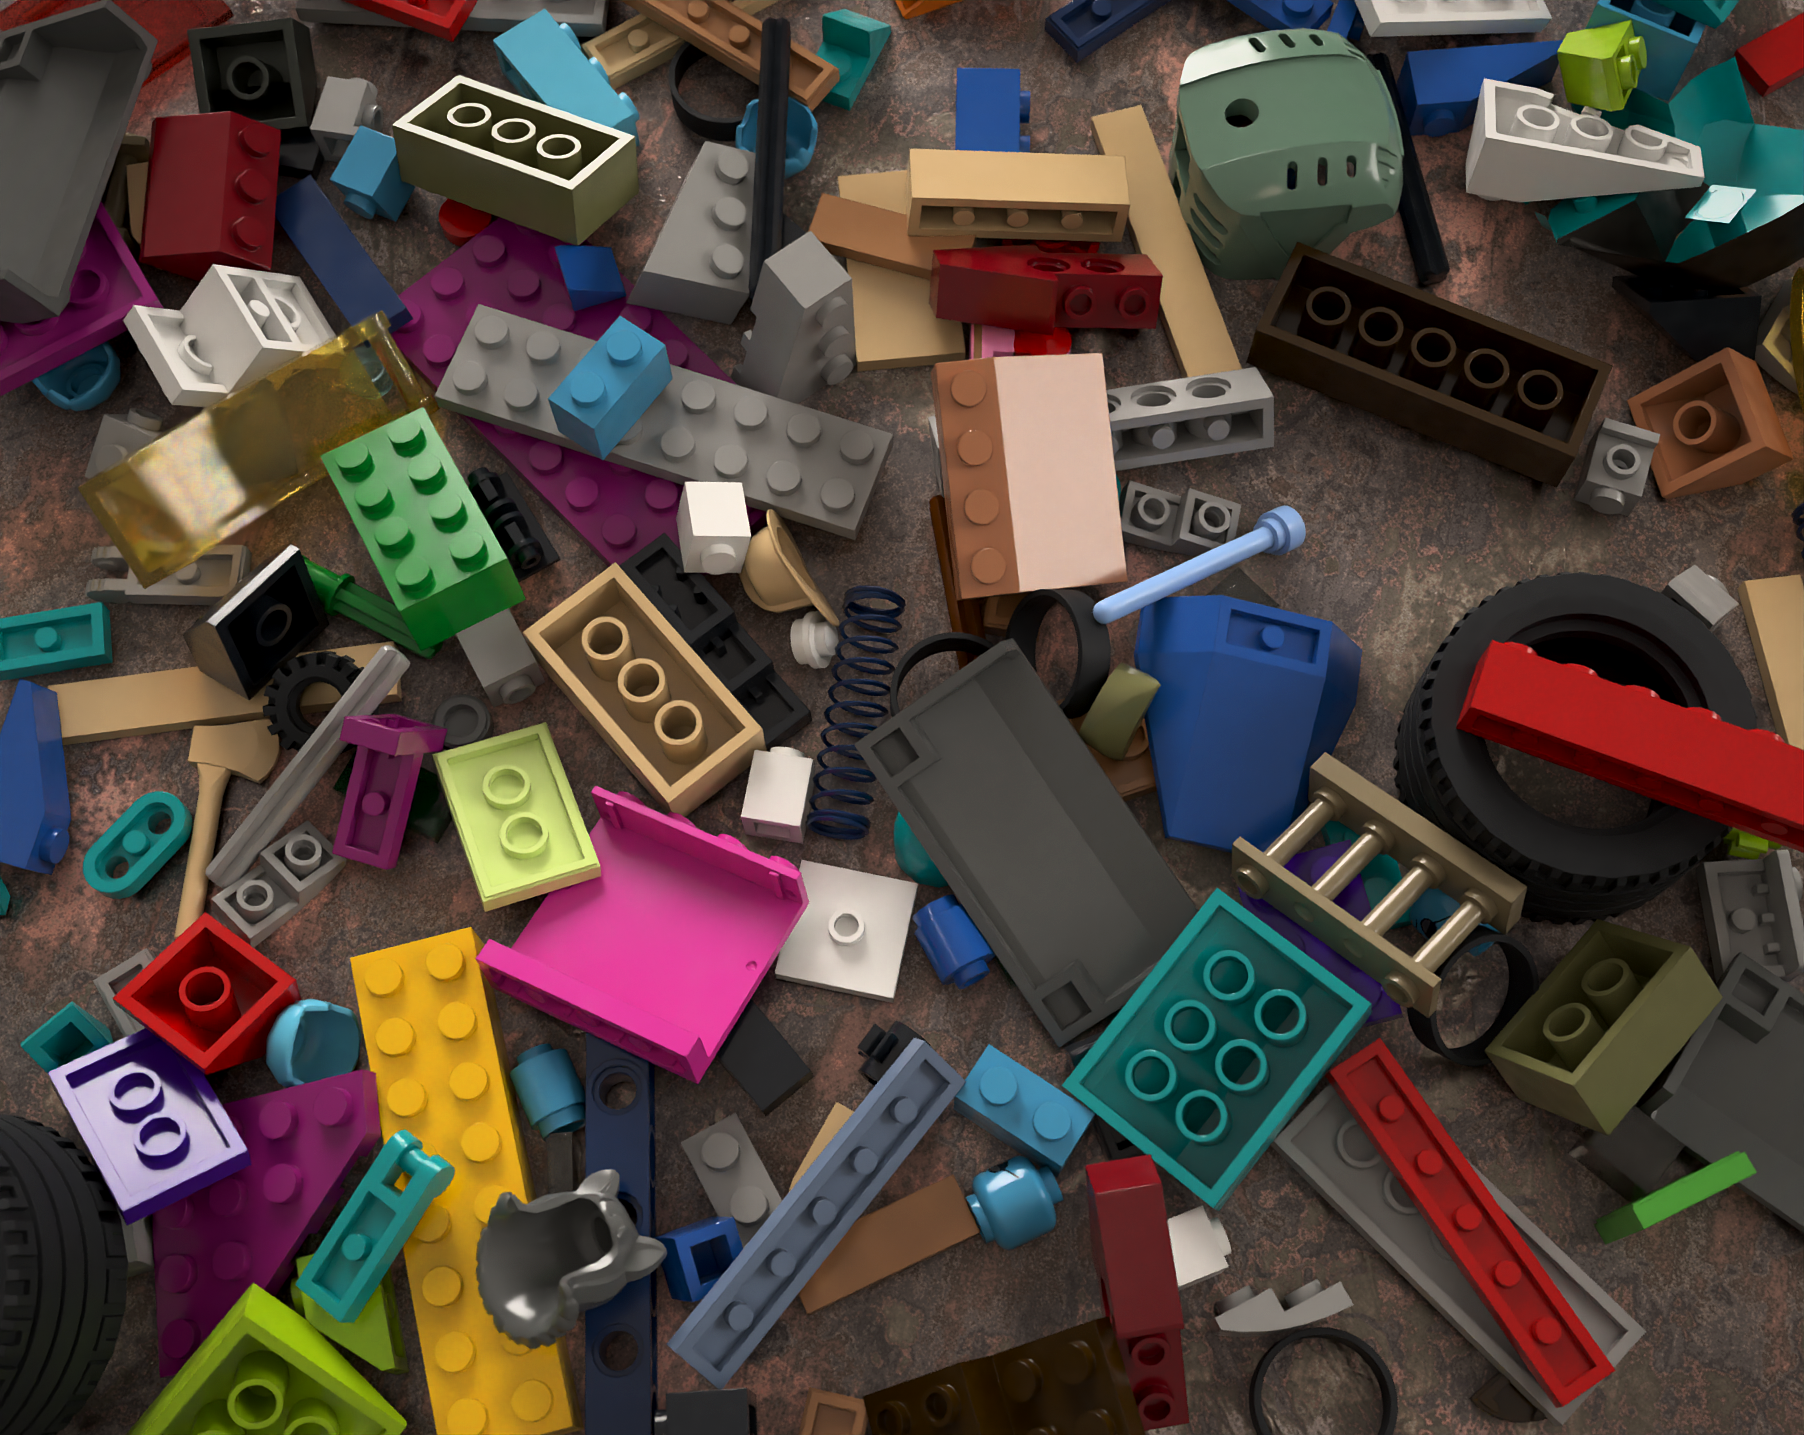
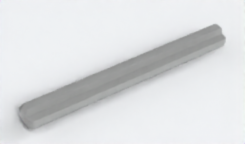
[206,645,410,889]

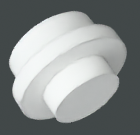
[790,611,839,669]

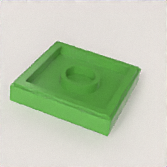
[1594,1151,1757,1245]

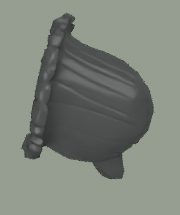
[476,1169,667,1349]

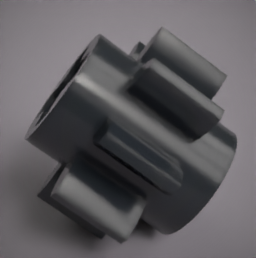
[857,1021,931,1087]

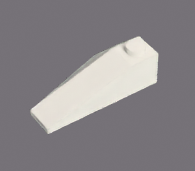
[1466,79,1705,203]

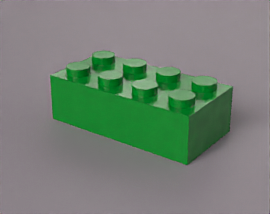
[320,407,526,652]

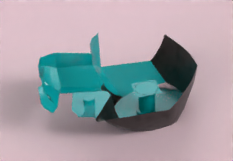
[1523,56,1804,291]

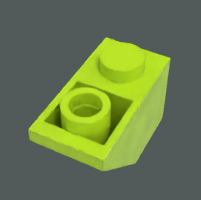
[1557,20,1647,112]

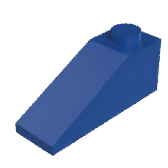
[1396,40,1563,137]
[0,679,71,875]

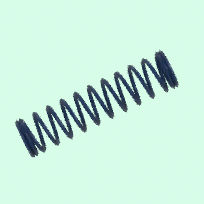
[805,585,906,840]

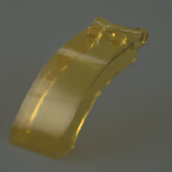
[78,310,440,589]

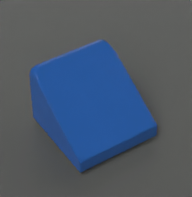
[554,245,626,311]

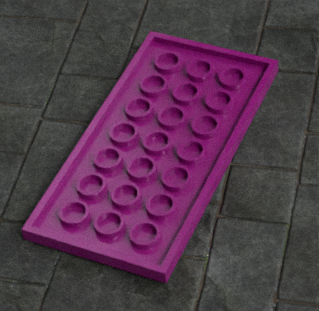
[384,217,767,576]

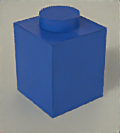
[653,1216,743,1302]

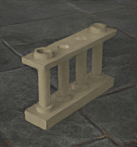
[1231,752,1527,1018]

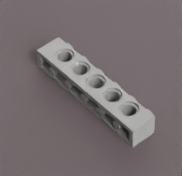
[928,367,1274,498]

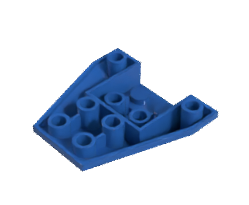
[1134,595,1362,853]

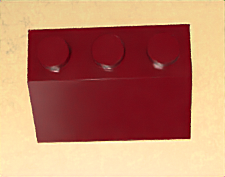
[139,111,281,282]

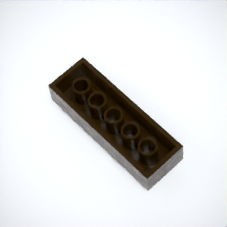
[1246,242,1613,488]

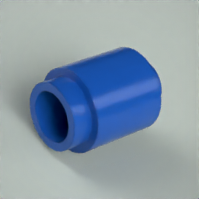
[913,895,995,989]

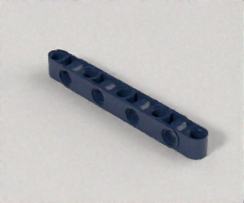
[585,1032,658,1435]

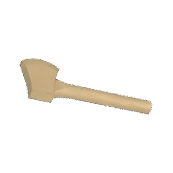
[174,718,281,939]

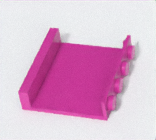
[476,785,809,1084]

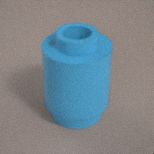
[509,1043,586,1142]

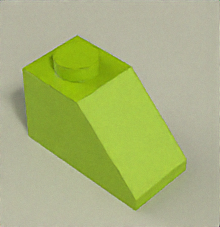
[291,1254,409,1375]

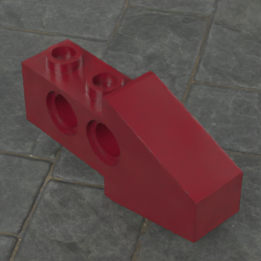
[929,245,1163,335]
[1085,1154,1189,1431]

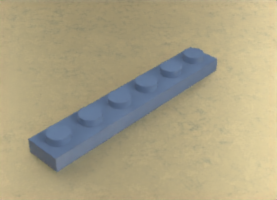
[666,1038,966,1390]

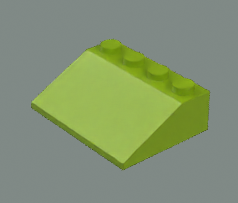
[126,1283,407,1435]

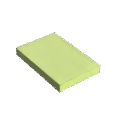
[432,722,601,912]

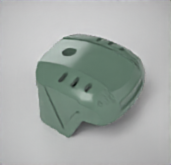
[1168,28,1404,280]

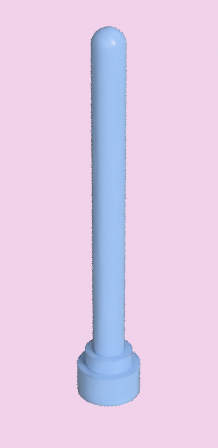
[1093,505,1306,624]

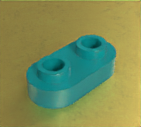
[83,791,193,899]

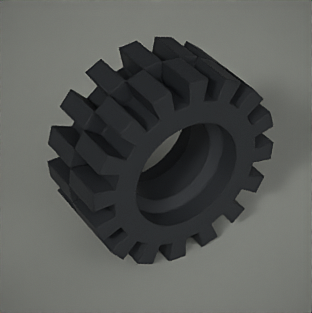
[263,651,379,754]

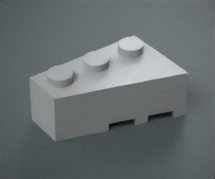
[626,141,755,325]
[731,231,857,404]

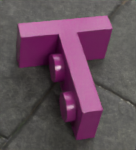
[332,714,447,870]

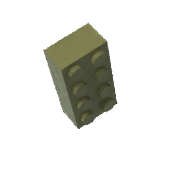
[392,75,639,246]

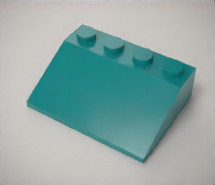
[1062,888,1372,1211]

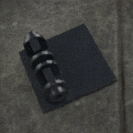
[468,467,561,582]

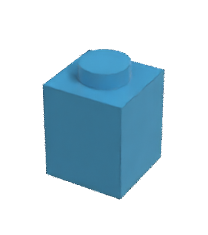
[330,125,416,222]

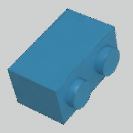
[548,316,673,461]
[953,1044,1095,1178]

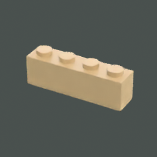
[905,149,1130,242]

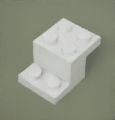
[123,264,349,409]

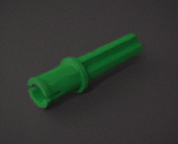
[302,555,443,659]

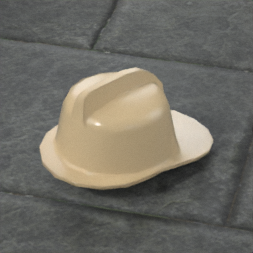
[738,509,840,627]

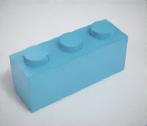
[493,9,640,147]

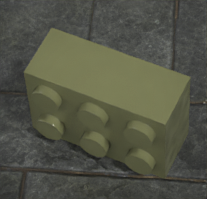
[1484,919,1723,1136]

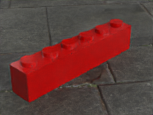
[1456,640,1804,853]

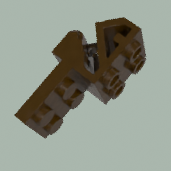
[863,1316,1146,1435]

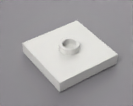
[775,860,918,1003]

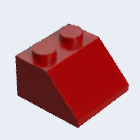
[112,912,301,1075]

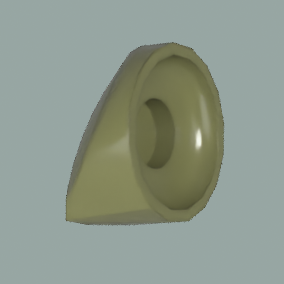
[1079,662,1160,761]

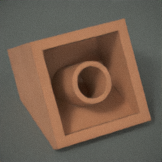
[1627,347,1794,499]

